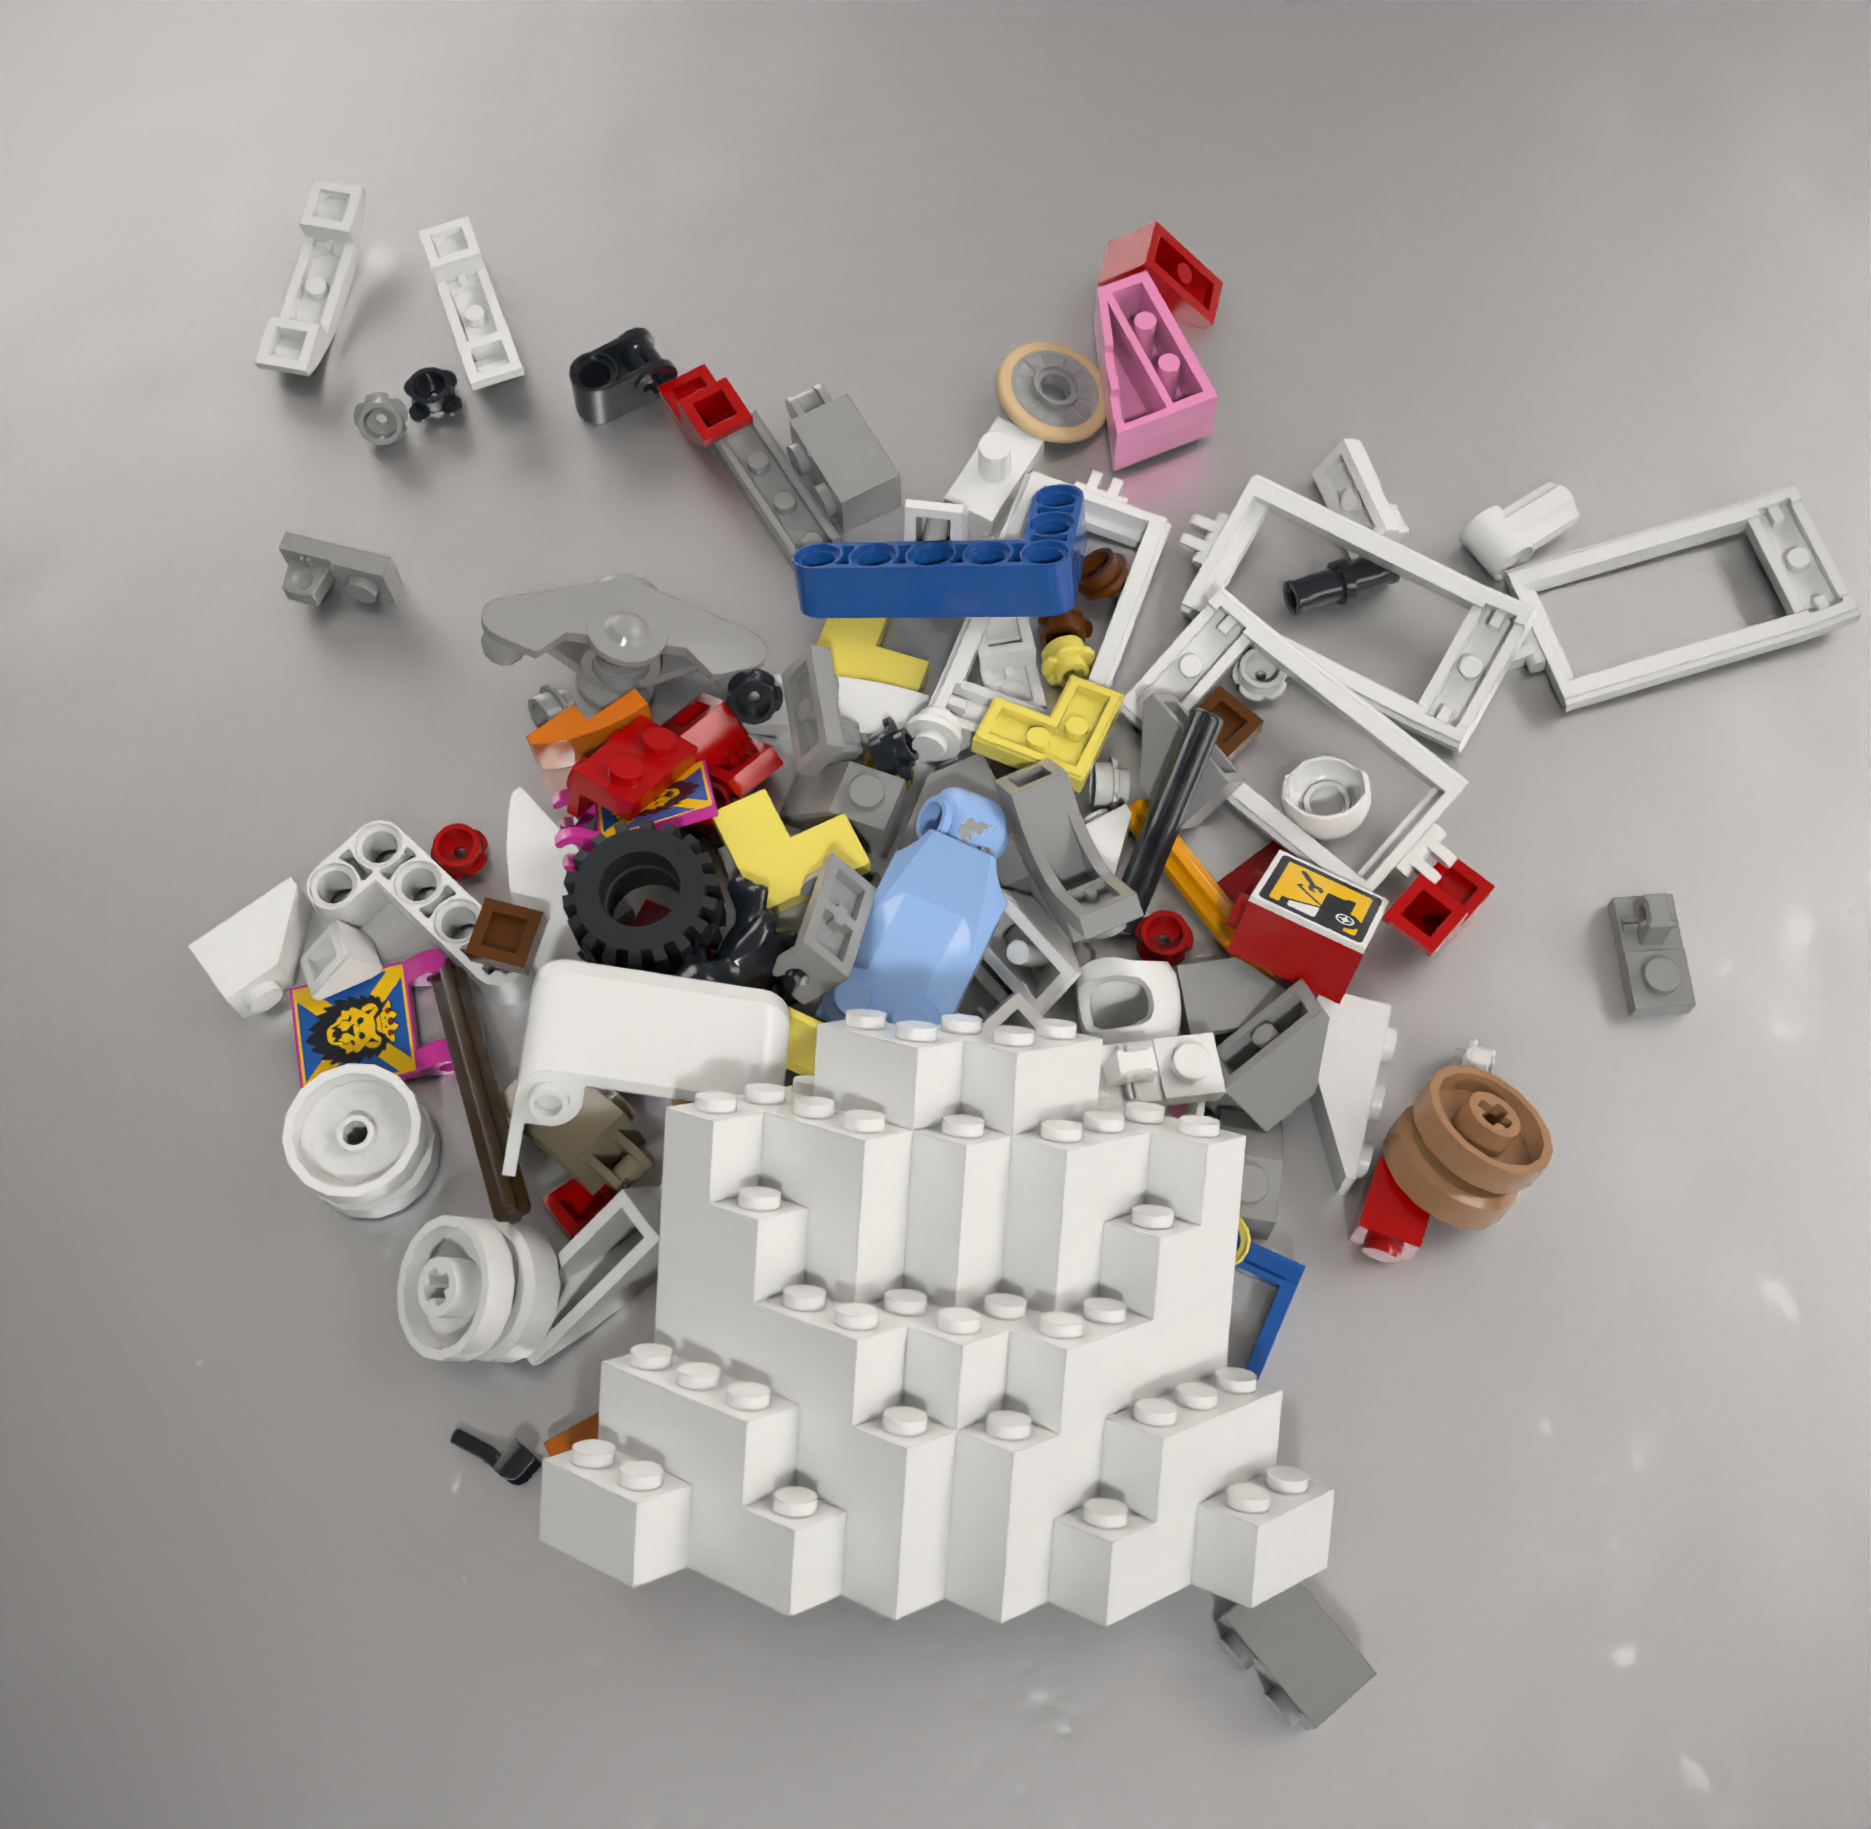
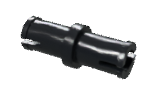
[1283,557,1400,616]

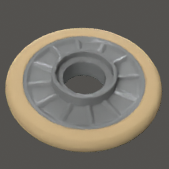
[996,342,1106,443]

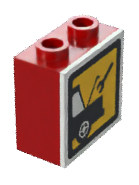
[1226,850,1390,1005]

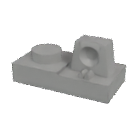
[279,532,404,606]
[781,644,863,777]
[1608,893,1696,1017]

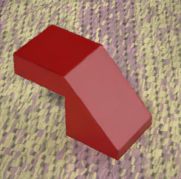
[657,364,753,447]
[661,693,784,800]
[1381,858,1495,957]

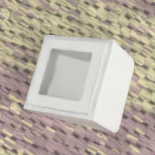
[300,919,383,1001]

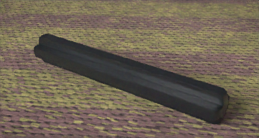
[1120,708,1223,935]

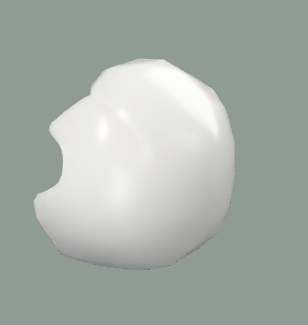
[1281,755,1371,841]

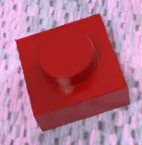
[541,1178,617,1241]

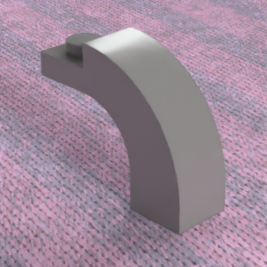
[994,758,1144,943]

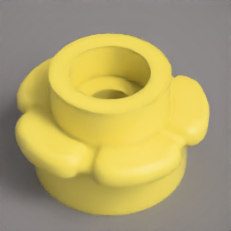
[1041,635,1096,687]

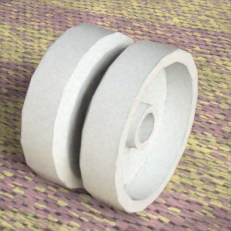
[282,1063,441,1218]
[396,1215,561,1363]

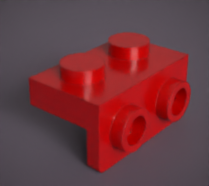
[566,715,698,822]

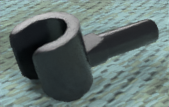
[450,1428,542,1486]

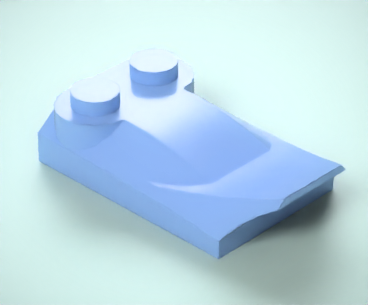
[814,829,1007,1025]

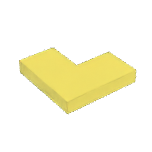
[817,618,930,693]
[971,674,1125,793]
[712,789,871,915]

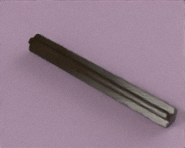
[431,964,531,1224]

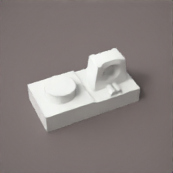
[1311,438,1409,561]
[1099,1032,1226,1106]

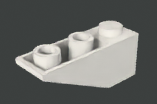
[1309,994,1398,1195]

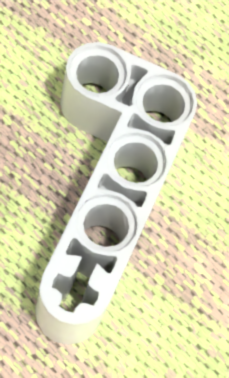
[306,820,536,1006]

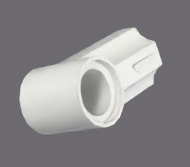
[1459,481,1580,581]

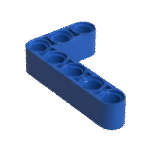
[792,484,1087,618]

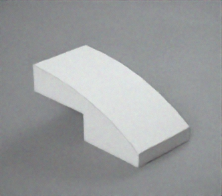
[976,617,1047,710]

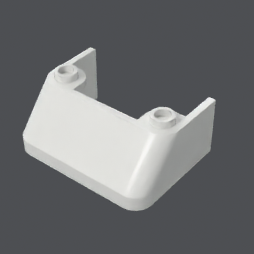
[502,959,790,1177]

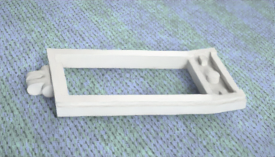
[927,470,1172,746]
[1177,473,1537,754]
[1504,483,1861,712]
[1120,587,1469,892]

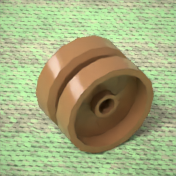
[1383,1065,1553,1230]

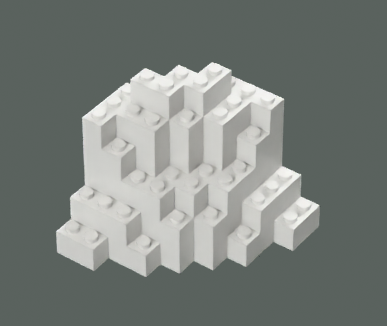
[539,1009,1334,1627]

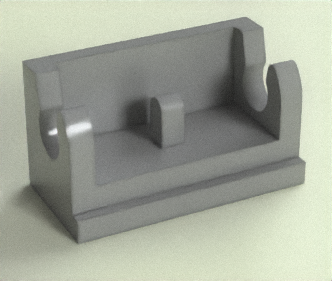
[773,853,877,1004]

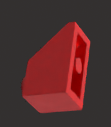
[1097,220,1223,328]

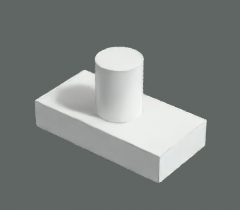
[944,417,1045,533]

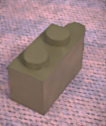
[500,1078,653,1195]

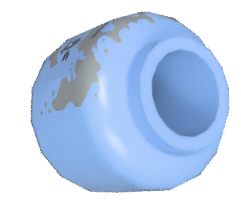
[916,787,1009,860]

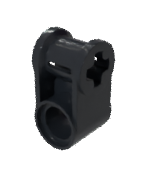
[569,328,678,424]

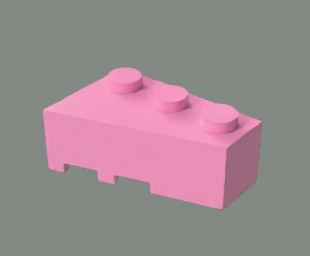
[1094,270,1218,471]

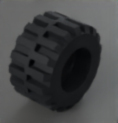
[562,820,727,976]

